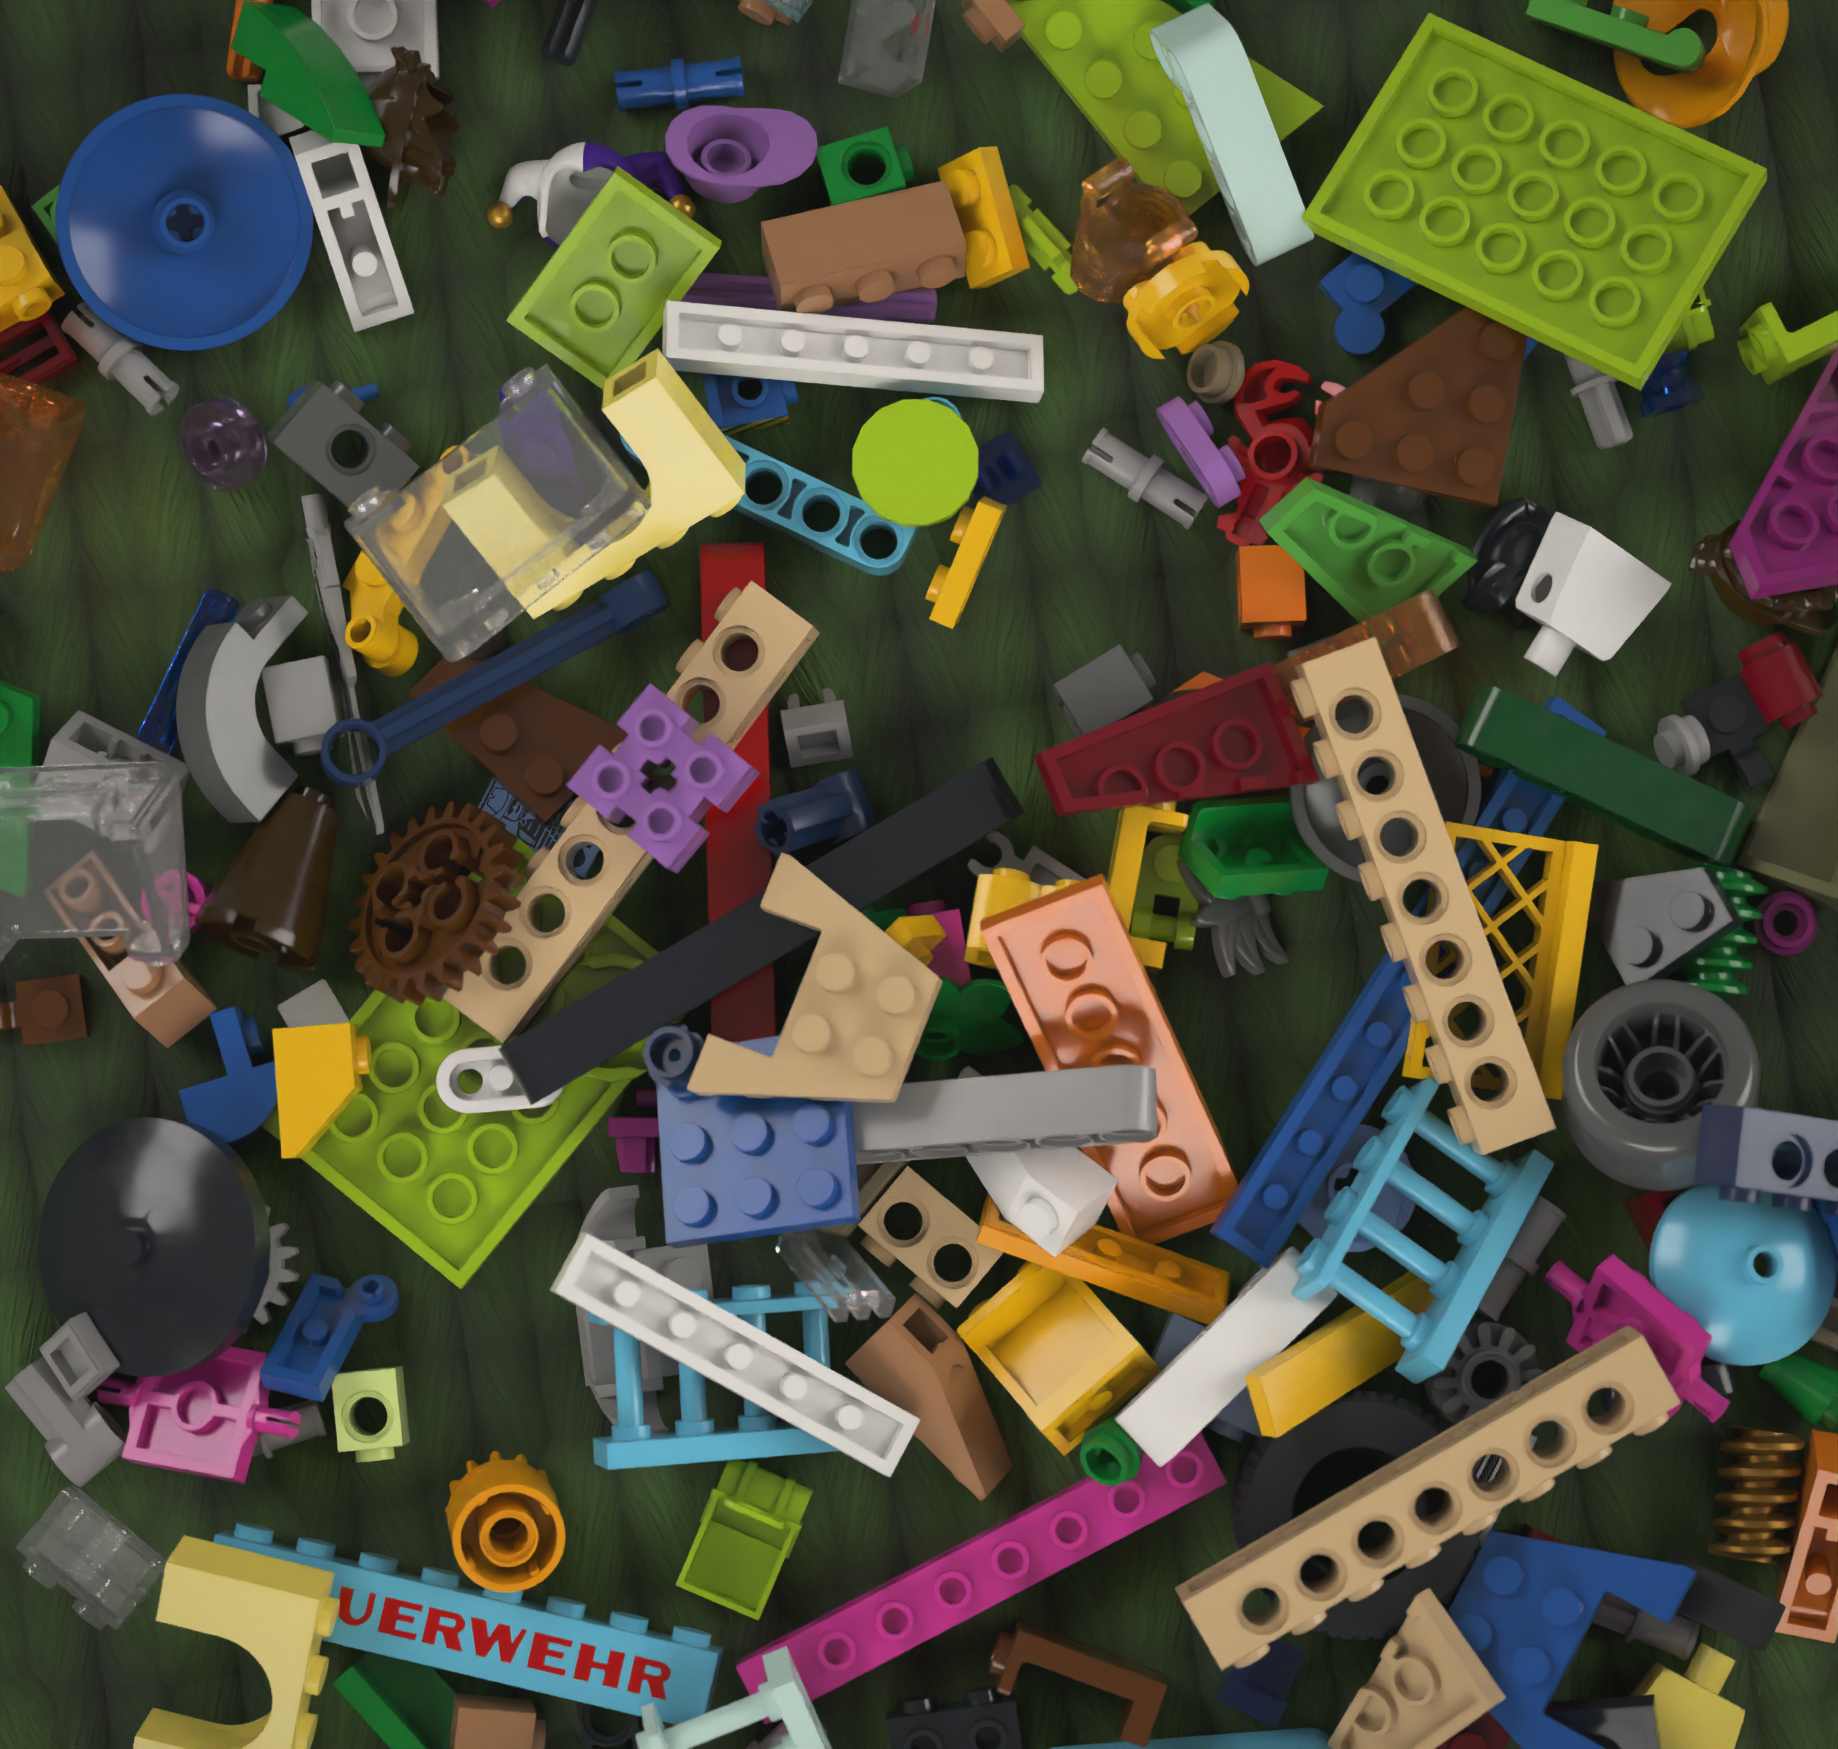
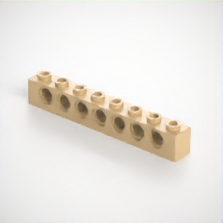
[443,580,820,1044]
[1290,636,1556,1155]
[1175,1324,1681,1670]

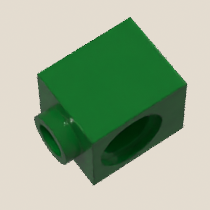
[816,126,916,206]

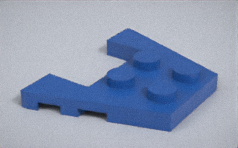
[1447,1531,1697,1749]

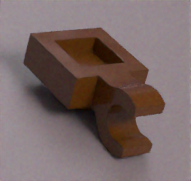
[0,973,90,1046]

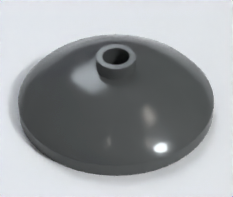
[1289,694,1481,883]

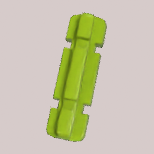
[1008,184,1094,295]

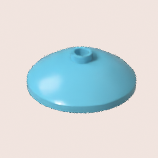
[1649,1184,1836,1366]

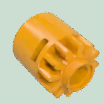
[445,1451,565,1592]

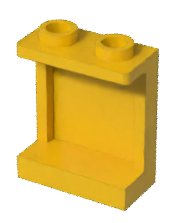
[1107,802,1189,974]
[956,1261,1161,1456]

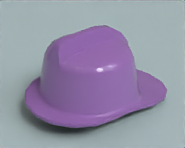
[665,105,818,204]

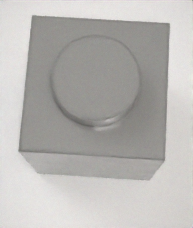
[261,655,346,756]

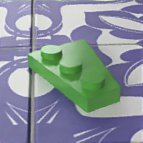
[1259,477,1478,645]

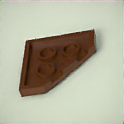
[1308,306,1528,507]

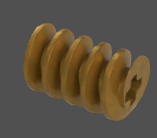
[1707,1425,1805,1564]

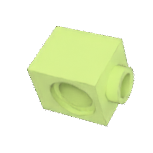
[332,1365,410,1462]

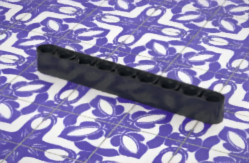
[498,757,1025,1105]

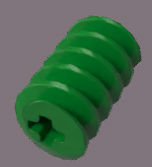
[1675,863,1768,1001]

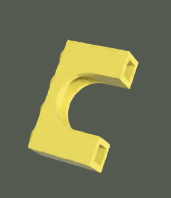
[443,348,746,620]
[133,1535,340,1749]

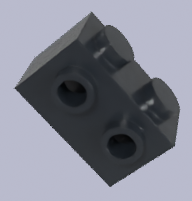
[887,1685,1022,1749]

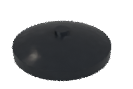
[38,1117,271,1377]

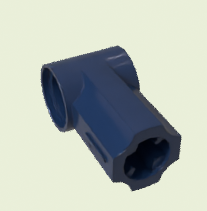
[753,768,878,858]

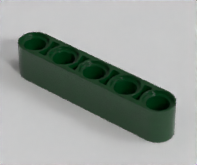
[1453,684,1753,868]

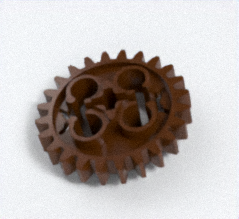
[347,801,525,1006]

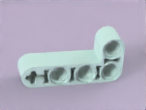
[1149,3,1314,266]

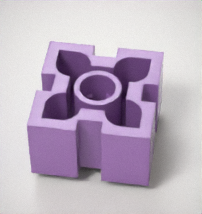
[567,684,760,874]

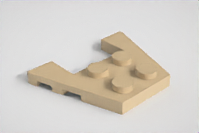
[687,852,943,1103]

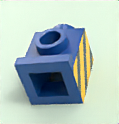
[701,373,799,436]

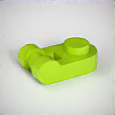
[1129,833,1199,951]

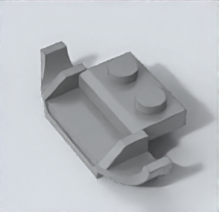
[576,1185,714,1433]

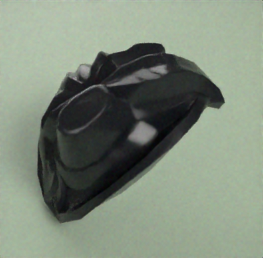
[1461,498,1552,627]

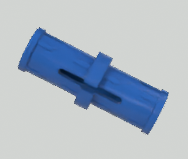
[615,56,745,112]

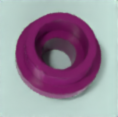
[1752,891,1818,956]

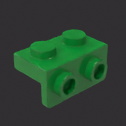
[1178,795,1330,900]

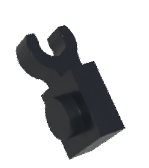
[1680,674,1774,792]

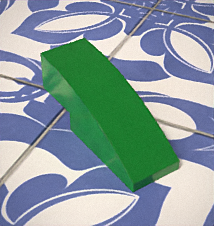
[231,0,385,147]

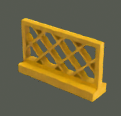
[1402,821,1599,1100]

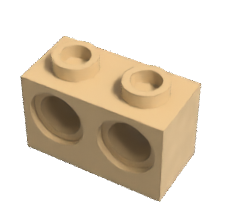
[858,1166,1004,1309]

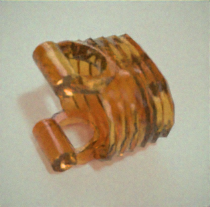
[1070,157,1198,304]

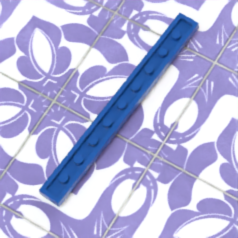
[1209,696,1607,1269]

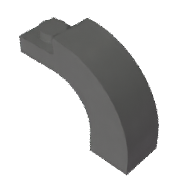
[176,594,309,824]

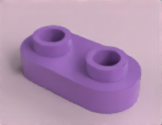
[1156,396,1245,508]

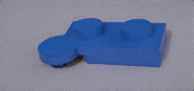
[1318,253,1418,357]
[259,1273,400,1402]

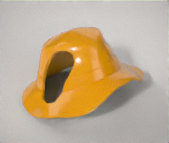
[1613,0,1789,129]

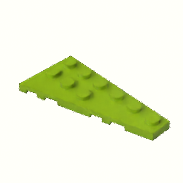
[1006,0,1324,228]

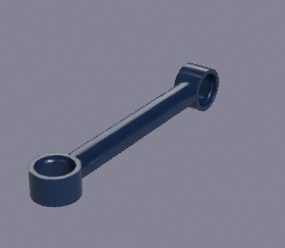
[321,570,670,788]

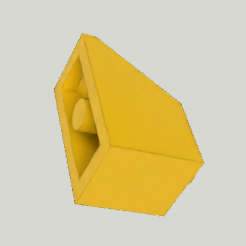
[272,1022,372,1159]

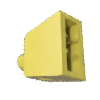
[1629,1642,1745,1749]

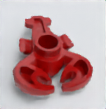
[1217,359,1346,546]

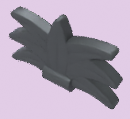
[1176,859,1290,978]

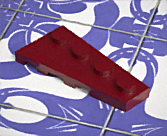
[1033,661,1320,817]

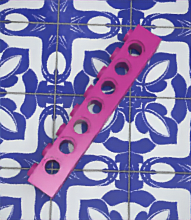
[735,1432,1227,1725]

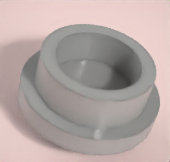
[1653,714,1711,776]

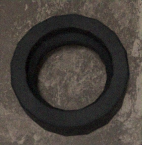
[1668,1553,1786,1652]

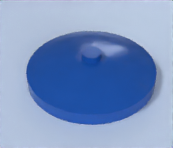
[55,94,313,351]

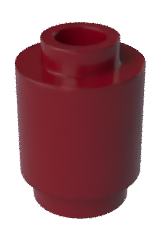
[1737,631,1824,730]

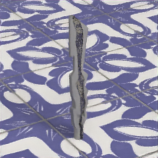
[299,493,384,835]

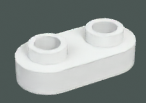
[436,1046,566,1114]

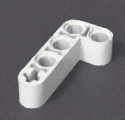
[1114,1246,1338,1467]

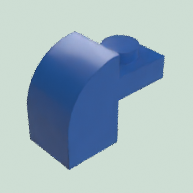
[179,1006,278,1145]

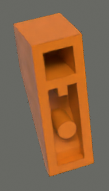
[1775,1429,1838,1643]

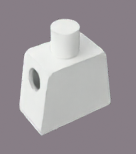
[1515,511,1672,678]

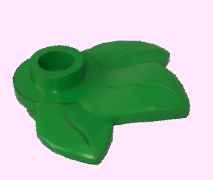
[915,976,1024,1060]

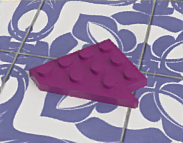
[1729,349,1838,599]

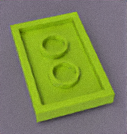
[506,166,722,390]

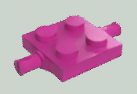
[1544,1254,1730,1423]
[97,1347,301,1484]

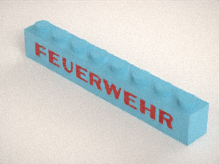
[213,1522,724,1725]

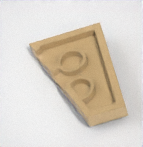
[1327,1588,1506,1749]

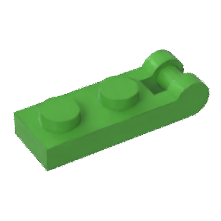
[1525,0,1706,73]

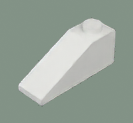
[289,130,414,333]
[958,1066,1119,1257]

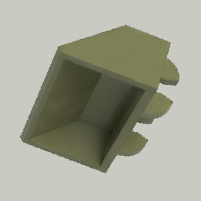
[1735,642,1838,912]

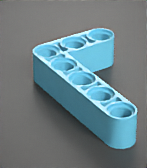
[620,397,961,576]

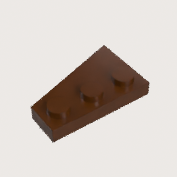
[408,649,629,828]

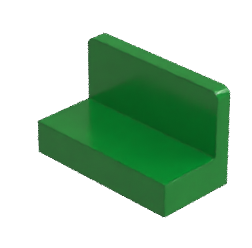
[332,1651,457,1749]

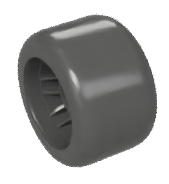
[1562,979,1760,1191]

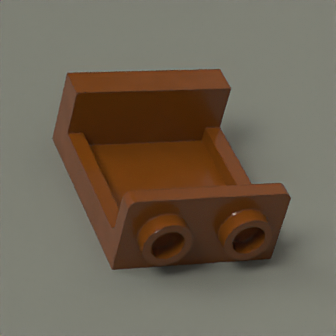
[988,1618,1168,1748]

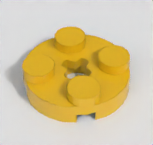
[1123,242,1249,359]

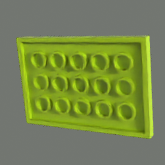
[1302,13,1767,390]
[263,829,689,1289]

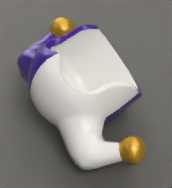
[487,142,696,249]

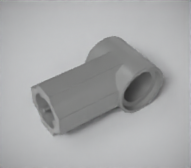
[4,1356,127,1487]

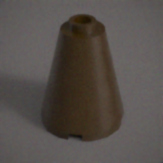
[195,786,340,972]

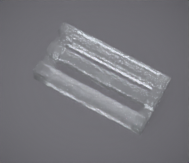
[775,1229,896,1322]

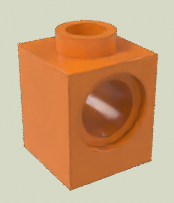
[1236,545,1306,640]

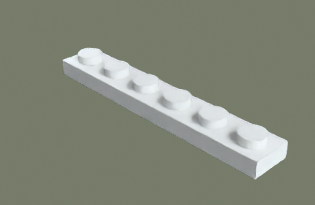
[662,300,1044,403]
[550,1232,921,1477]

